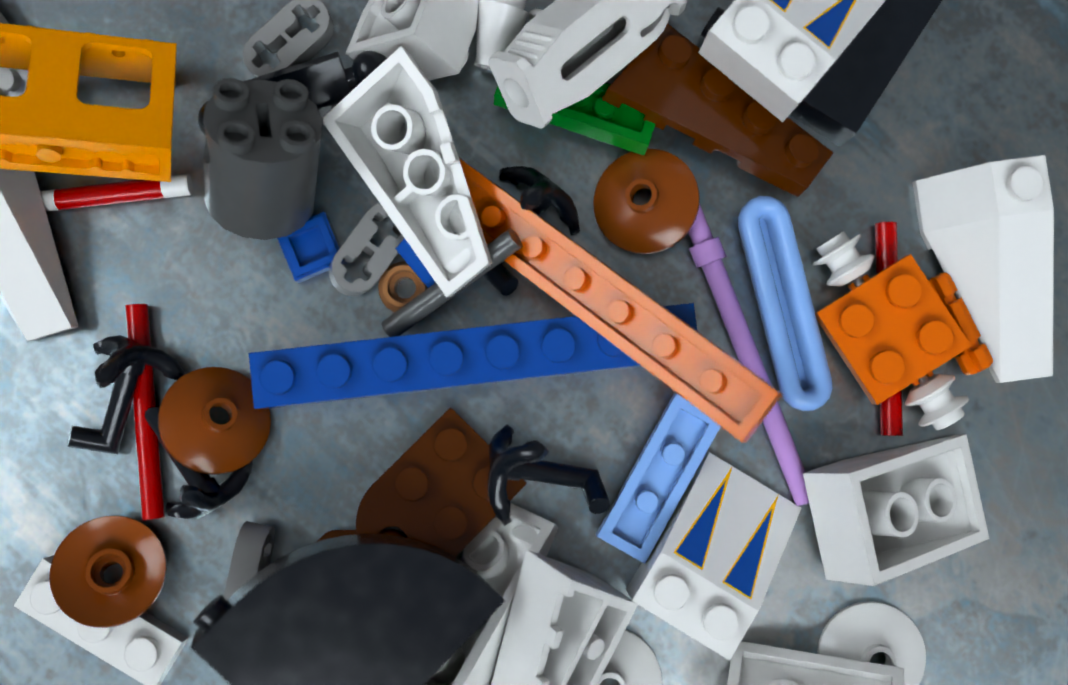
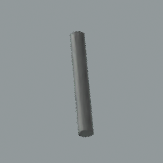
[382,229,523,337]

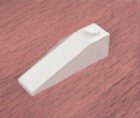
[345,0,479,81]
[322,46,493,298]
[912,155,1054,383]
[0,169,79,341]
[425,503,558,685]

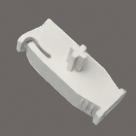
[488,0,687,129]

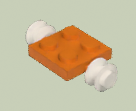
[813,231,972,430]

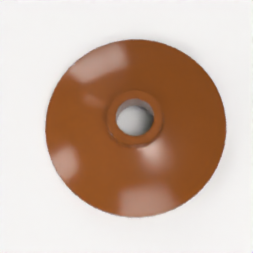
[593,149,700,254]
[158,367,271,475]
[49,516,167,628]

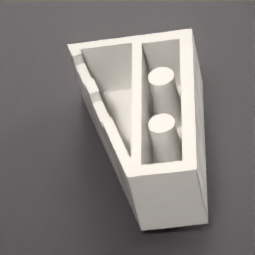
[491,549,638,685]

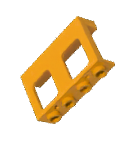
[0,23,177,182]

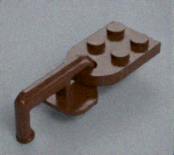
[317,407,527,557]

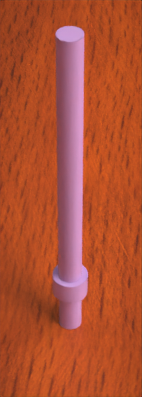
[688,204,809,506]

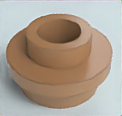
[378,261,427,313]

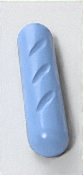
[738,196,833,411]

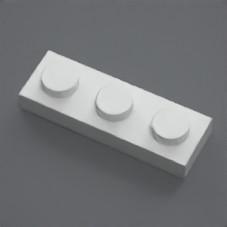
[14,556,189,685]

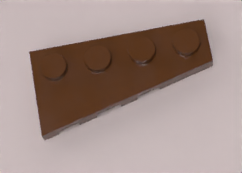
[602,23,833,197]

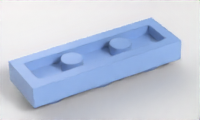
[596,393,721,564]

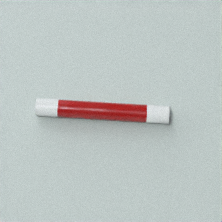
[40,174,194,212]

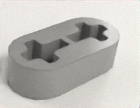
[243,0,334,78]
[329,203,404,296]
[223,521,275,600]

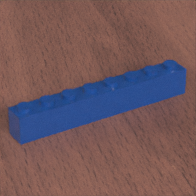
[248,303,697,409]

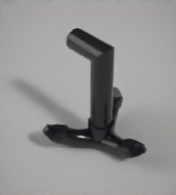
[483,166,580,296]
[67,335,186,455]
[145,406,253,519]
[487,424,610,526]

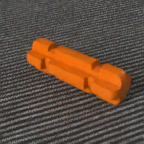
[928,273,993,375]

